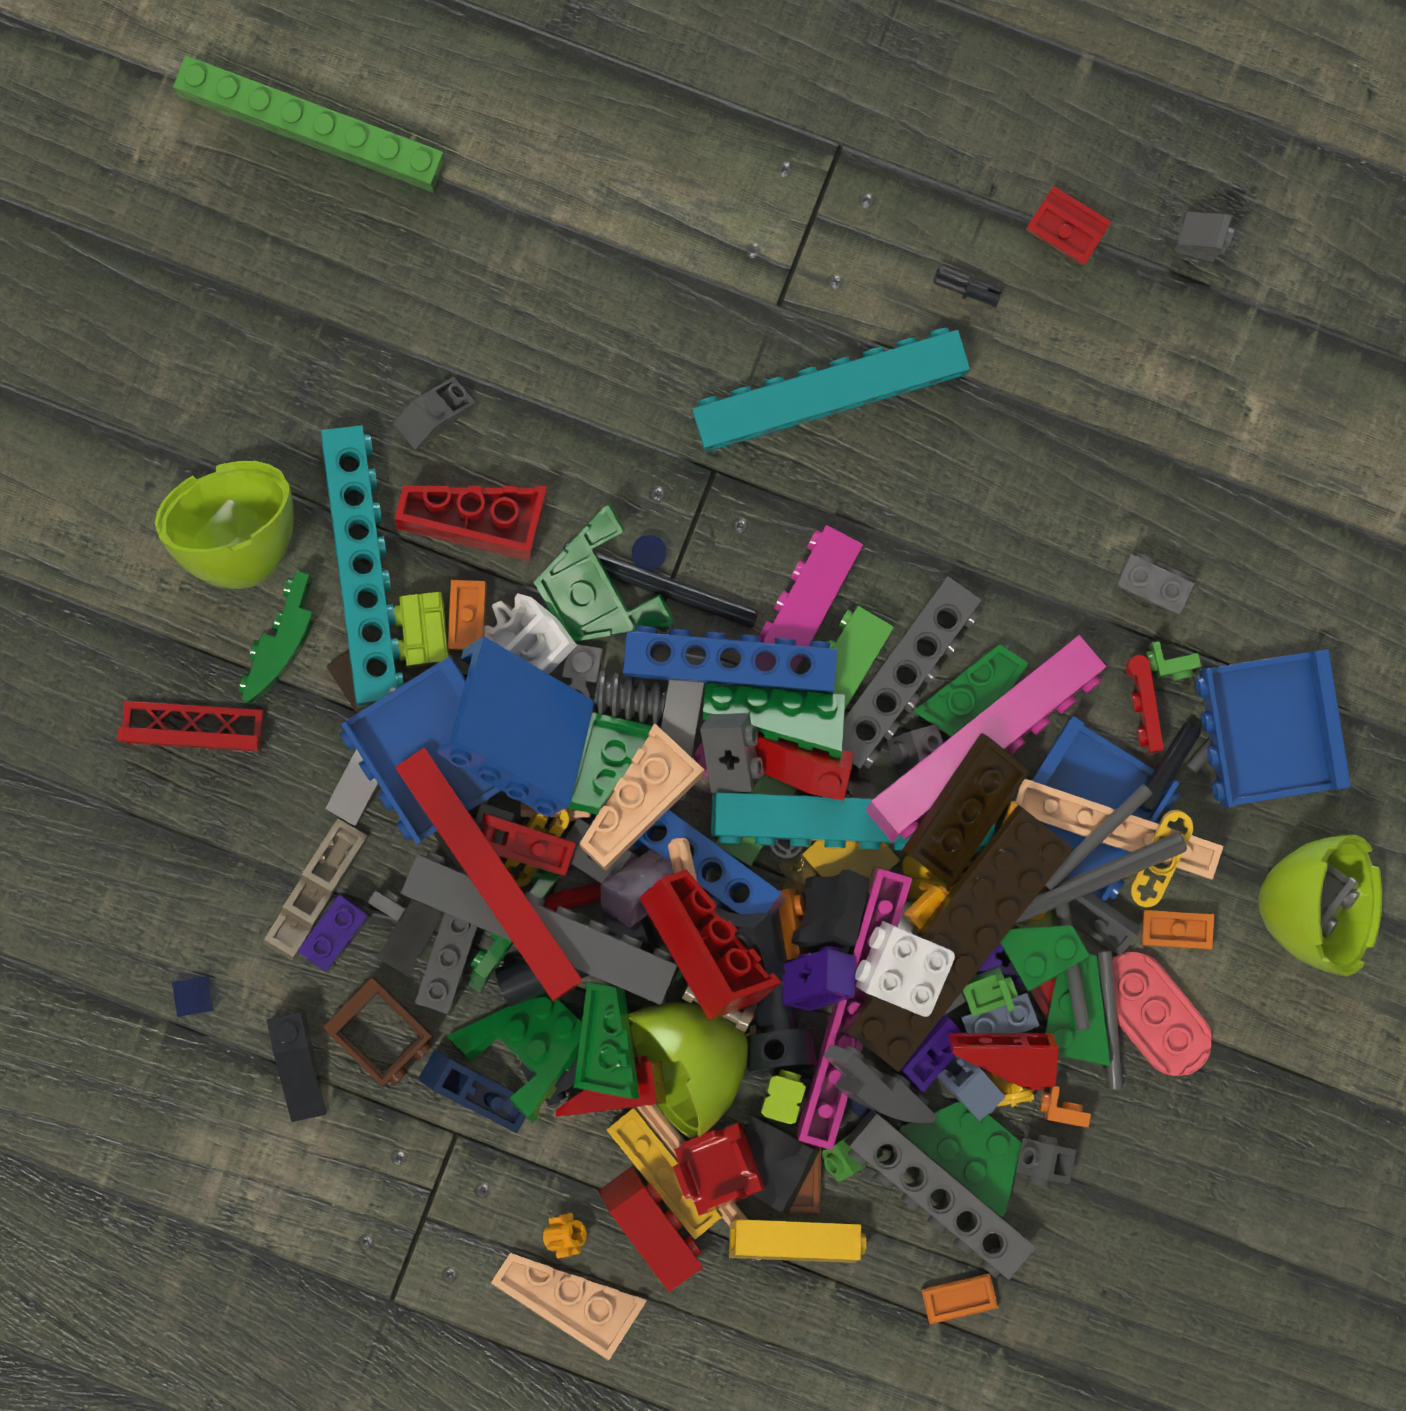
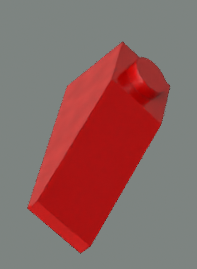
[755,731,853,801]
[948,1033,1059,1090]
[555,1055,666,1117]

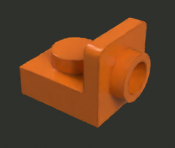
[1039,1086,1091,1128]

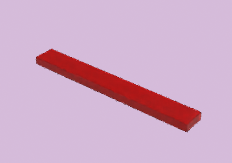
[395,748,583,1002]

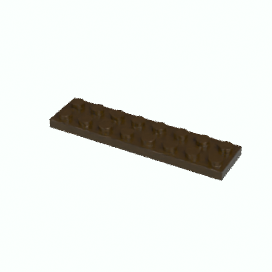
[843,805,1073,1072]

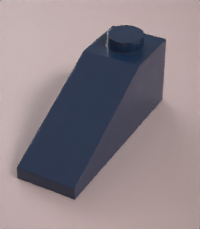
[418,1049,526,1133]

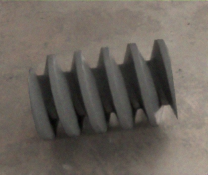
[593,670,668,726]

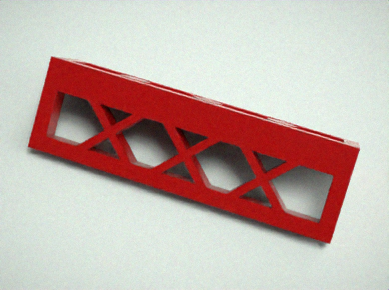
[117,701,264,752]

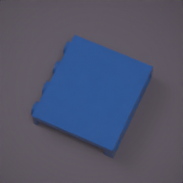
[436,636,594,817]
[1196,649,1351,807]
[340,655,501,844]
[1030,716,1180,902]

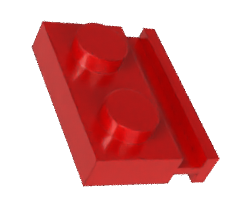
[1026,186,1111,266]

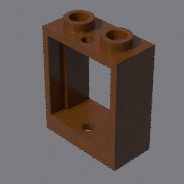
[322,977,434,1087]

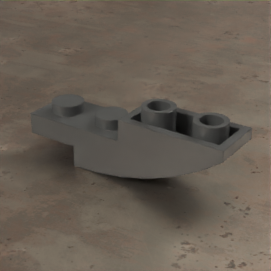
[823,1044,937,1123]

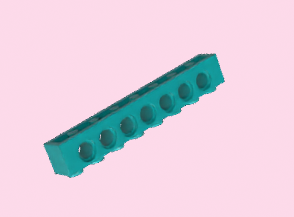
[321,425,404,708]

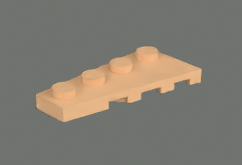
[579,724,705,871]
[490,1253,647,1361]

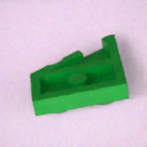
[1000,926,1090,992]

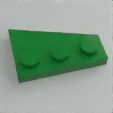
[574,982,640,1099]

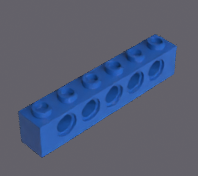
[623,626,837,694]
[595,810,786,919]

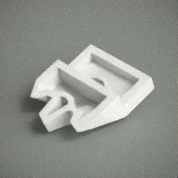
[485,593,577,674]

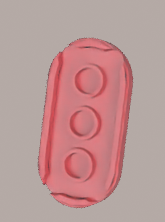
[1099,952,1212,1076]

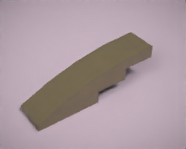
[263,818,368,961]

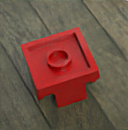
[673,1123,766,1216]

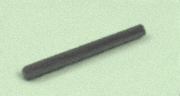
[1013,832,1187,926]

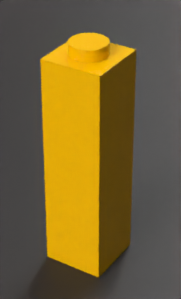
[729,1220,866,1263]

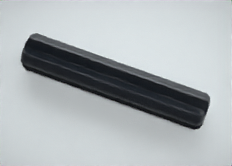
[1138,722,1201,813]

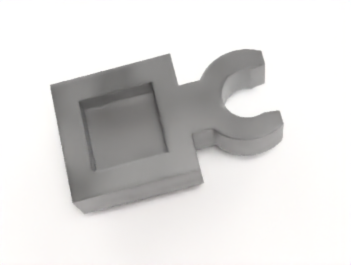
[562,644,603,699]

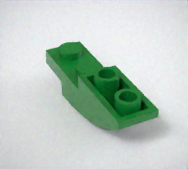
[239,571,316,704]

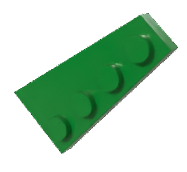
[703,683,845,759]
[468,868,561,993]

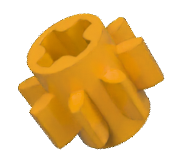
[543,1213,587,1259]

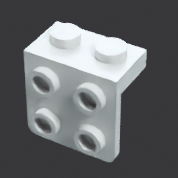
[855,921,955,1017]

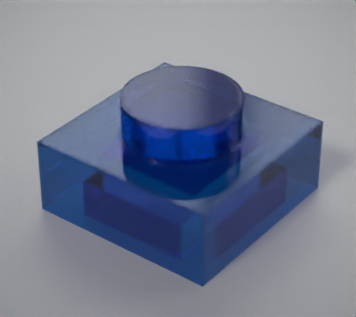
[172,976,214,1017]

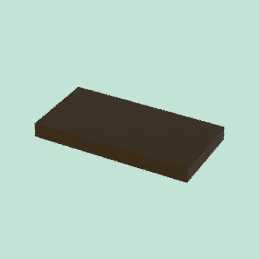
[902,733,1031,887]

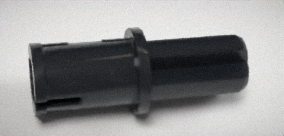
[933,265,1003,308]

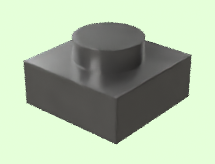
[368,889,407,922]

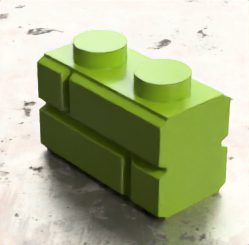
[394,592,449,668]
[760,1069,806,1124]

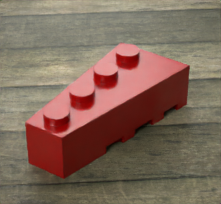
[394,486,547,562]
[640,869,782,1020]

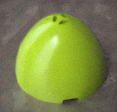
[155,461,294,589]
[1258,834,1382,976]
[628,1002,748,1138]

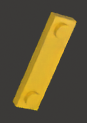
[607,1108,722,1240]

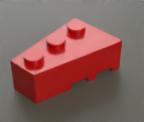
[598,1166,703,1292]

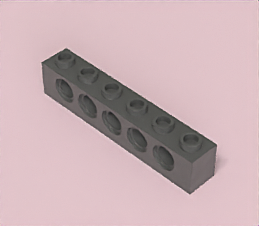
[842,576,982,771]
[415,802,517,1014]
[844,1109,1036,1280]

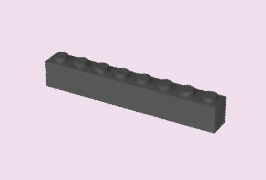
[400,851,679,1005]

